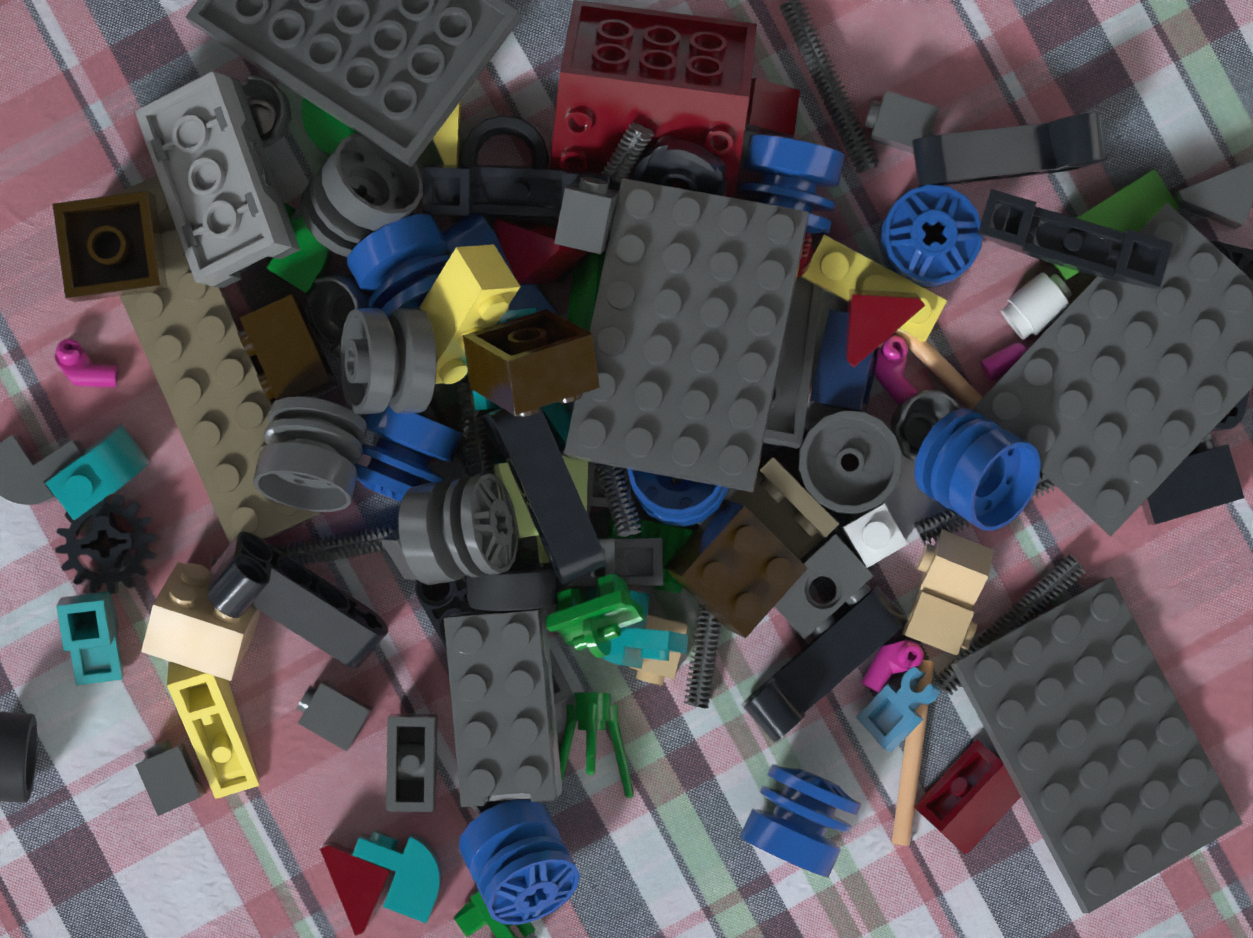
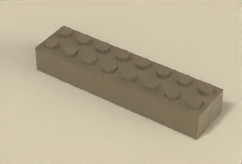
[114,175,324,544]

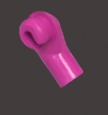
[874,336,917,405]
[55,338,118,388]
[980,343,1030,382]
[861,640,924,693]

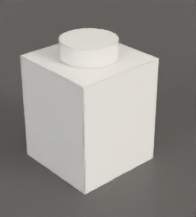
[840,504,908,568]

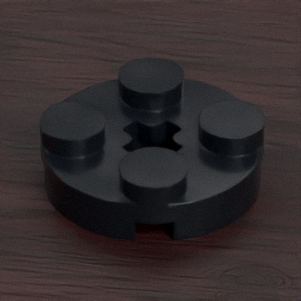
[631,136,727,197]

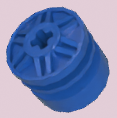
[739,135,845,234]
[879,185,982,289]
[347,214,450,317]
[353,405,464,502]
[914,408,1041,531]
[627,469,728,527]
[740,764,861,878]
[458,799,580,925]

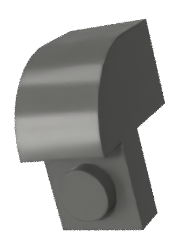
[0,435,85,505]

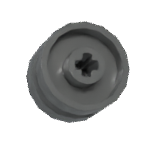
[340,308,437,414]
[796,411,902,514]

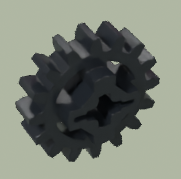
[55,494,159,594]

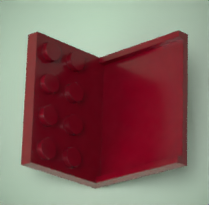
[550,0,757,198]

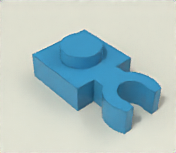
[856,667,941,752]

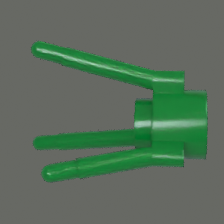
[559,692,634,799]

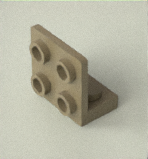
[729,457,839,560]

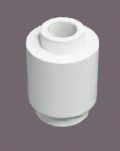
[1001,272,1072,339]

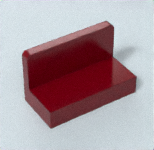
[914,740,1021,855]

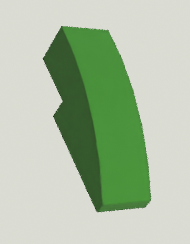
[1053,169,1180,281]

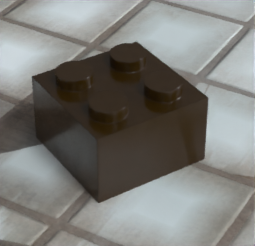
[52,191,168,302]
[237,294,338,402]
[463,309,600,416]
[664,499,808,638]

